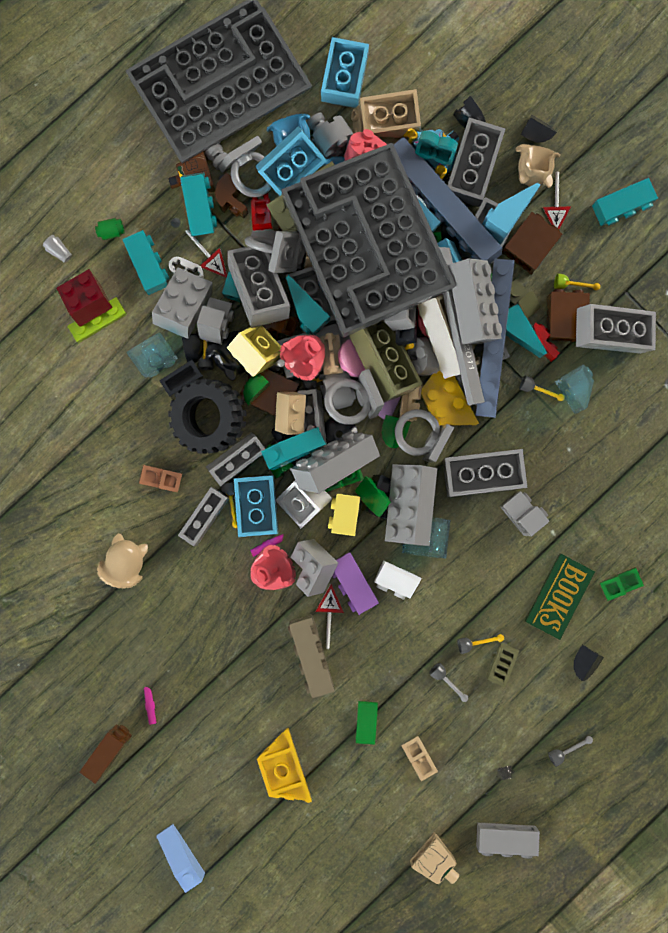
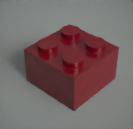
[56,269,113,327]

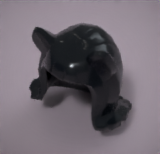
[205,331,246,381]

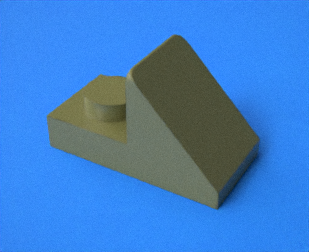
[510,279,541,320]

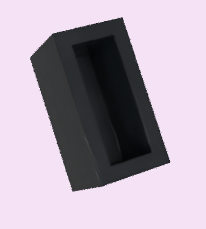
[159,360,205,400]

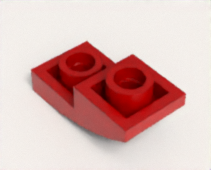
[532,323,560,362]

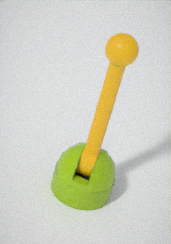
[554,273,600,291]

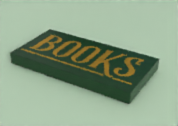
[525,553,595,640]

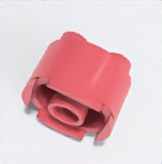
[344,129,387,161]

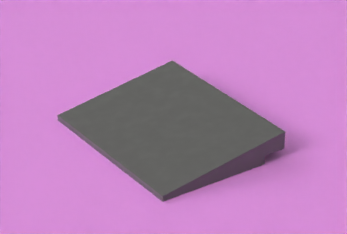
[125,0,312,163]
[282,143,456,338]

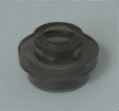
[496,765,515,780]

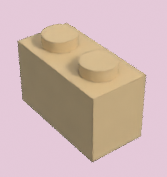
[275,392,306,435]

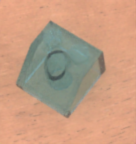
[126,332,178,378]
[555,364,594,414]
[402,518,451,558]

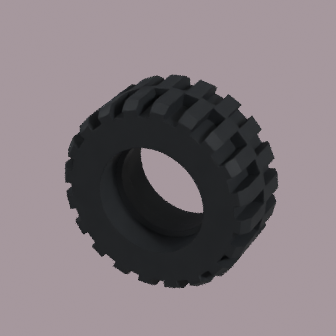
[168,379,247,454]

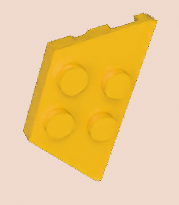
[421,370,479,426]
[257,728,312,803]

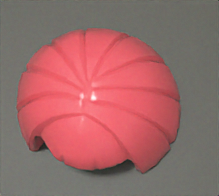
[280,335,325,381]
[250,545,296,590]

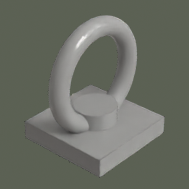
[218,136,272,197]
[245,231,302,273]
[325,369,384,424]
[395,409,454,463]

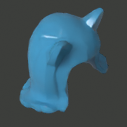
[267,114,310,146]

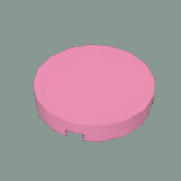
[338,339,365,378]

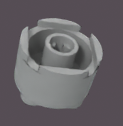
[311,116,354,159]
[404,337,440,376]
[319,370,356,410]

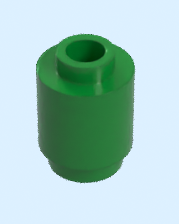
[95,218,125,240]

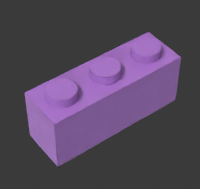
[332,552,379,615]

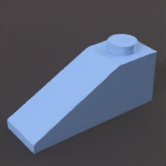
[156,824,205,893]

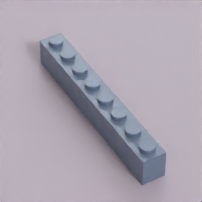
[394,137,502,264]
[476,259,514,418]

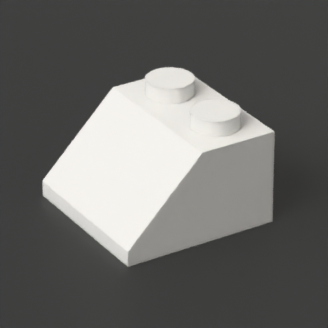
[276,481,332,528]
[374,560,421,600]

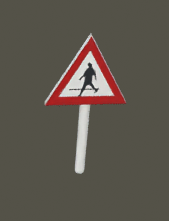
[542,172,571,229]
[186,230,227,278]
[315,584,344,649]

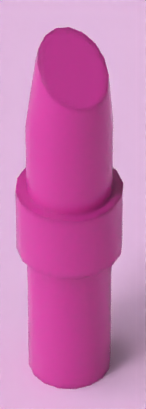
[250,534,284,557]
[144,687,157,725]

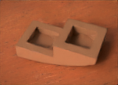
[139,465,182,493]

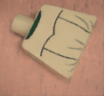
[410,832,459,884]

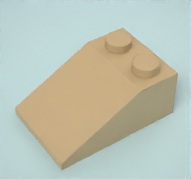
[360,89,421,138]

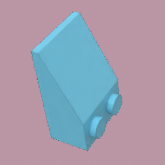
[482,183,540,245]

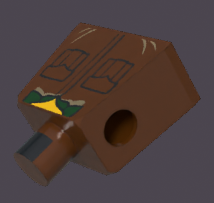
[168,152,215,193]

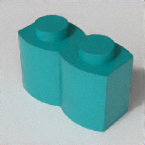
[415,131,458,165]

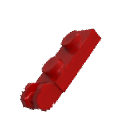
[251,193,272,231]

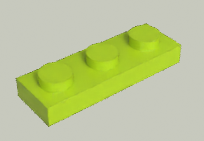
[67,297,127,343]

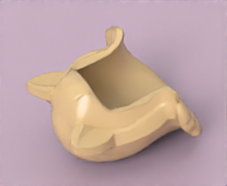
[516,144,561,188]
[97,533,148,589]

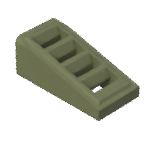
[486,642,519,687]

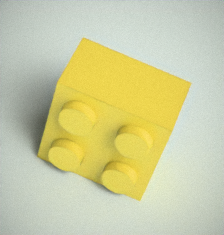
[227,325,281,377]
[328,494,360,536]

